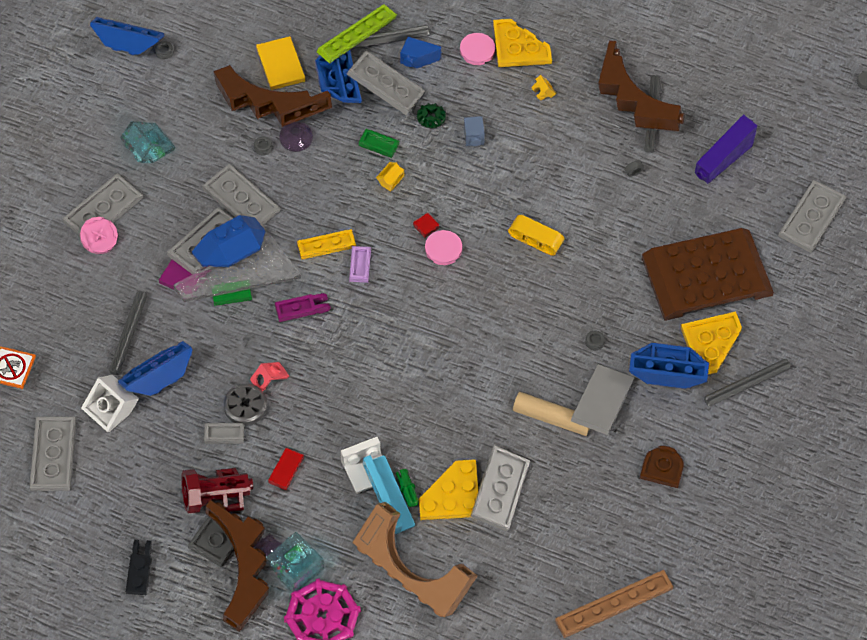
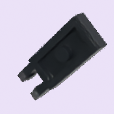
[125,539,152,595]

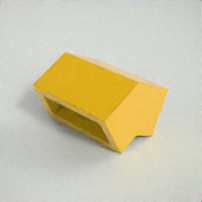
[376,162,404,191]

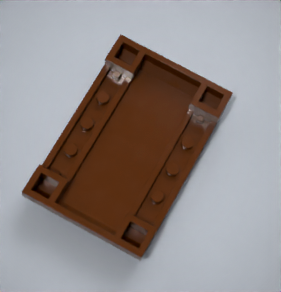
[642,228,774,321]

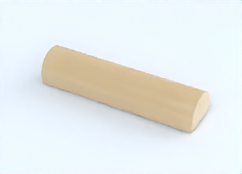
[513,391,590,436]

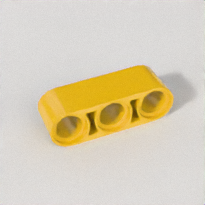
[508,215,565,256]

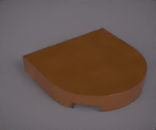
[639,446,684,488]

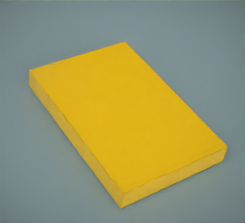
[256,36,305,90]

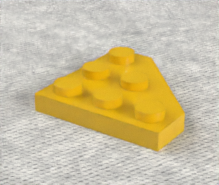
[493,19,552,67]
[681,311,742,375]
[419,459,478,520]

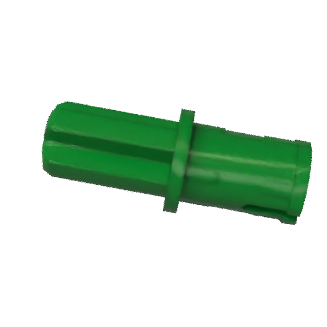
[396,469,419,507]

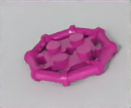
[284,578,361,640]

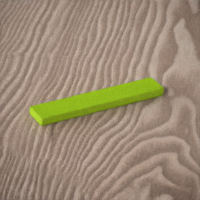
[317,4,397,63]

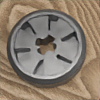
[224,384,267,426]

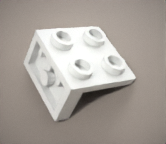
[341,437,382,494]

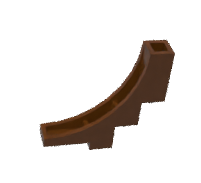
[205,500,269,632]

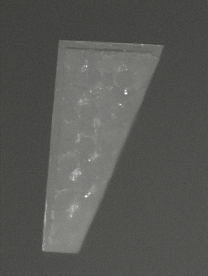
[174,235,301,302]

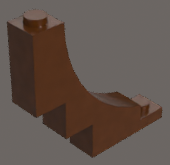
[598,40,684,131]
[214,65,332,127]

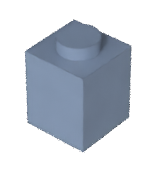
[464,116,485,146]

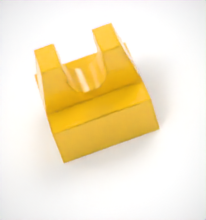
[531,75,556,100]

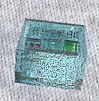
[120,121,176,163]
[266,532,324,592]

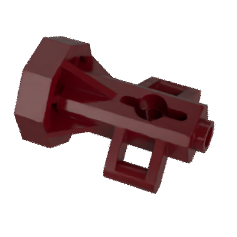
[181,468,253,513]

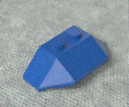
[90,17,164,55]
[314,50,362,103]
[192,215,265,267]
[118,341,193,396]
[629,343,709,389]

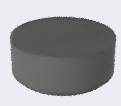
[155,41,173,59]
[857,71,867,90]
[254,137,272,155]
[625,160,644,176]
[585,331,605,351]

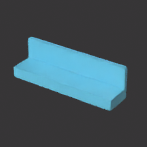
[363,455,415,534]

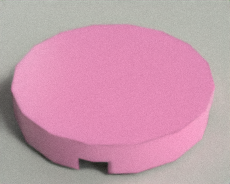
[460,33,495,65]
[80,217,118,254]
[425,230,462,265]

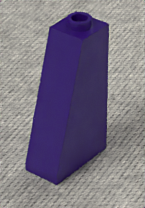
[695,115,757,184]

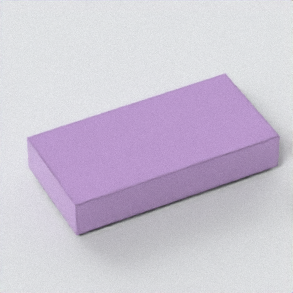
[349,246,371,283]

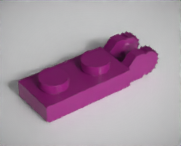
[275,293,331,322]

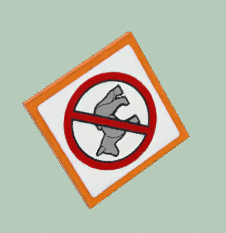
[0,346,36,389]

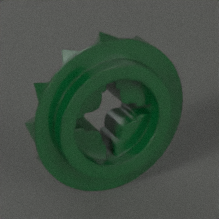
[417,102,446,128]

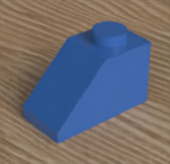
[400,37,442,68]

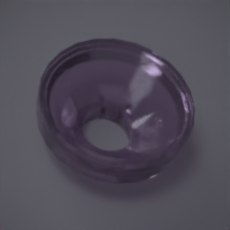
[279,121,313,152]

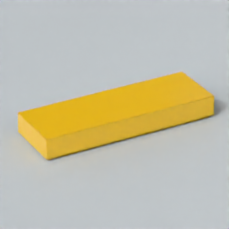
[297,229,356,260]

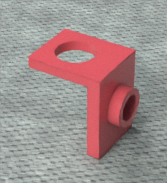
[250,362,289,391]

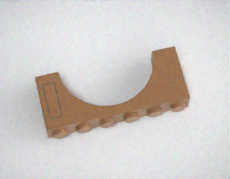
[352,502,477,617]

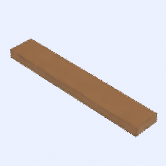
[555,570,673,638]

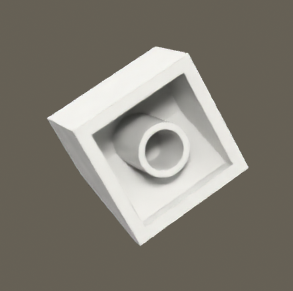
[81,375,139,432]

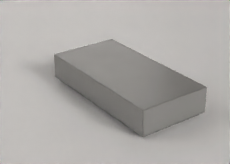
[204,423,244,444]

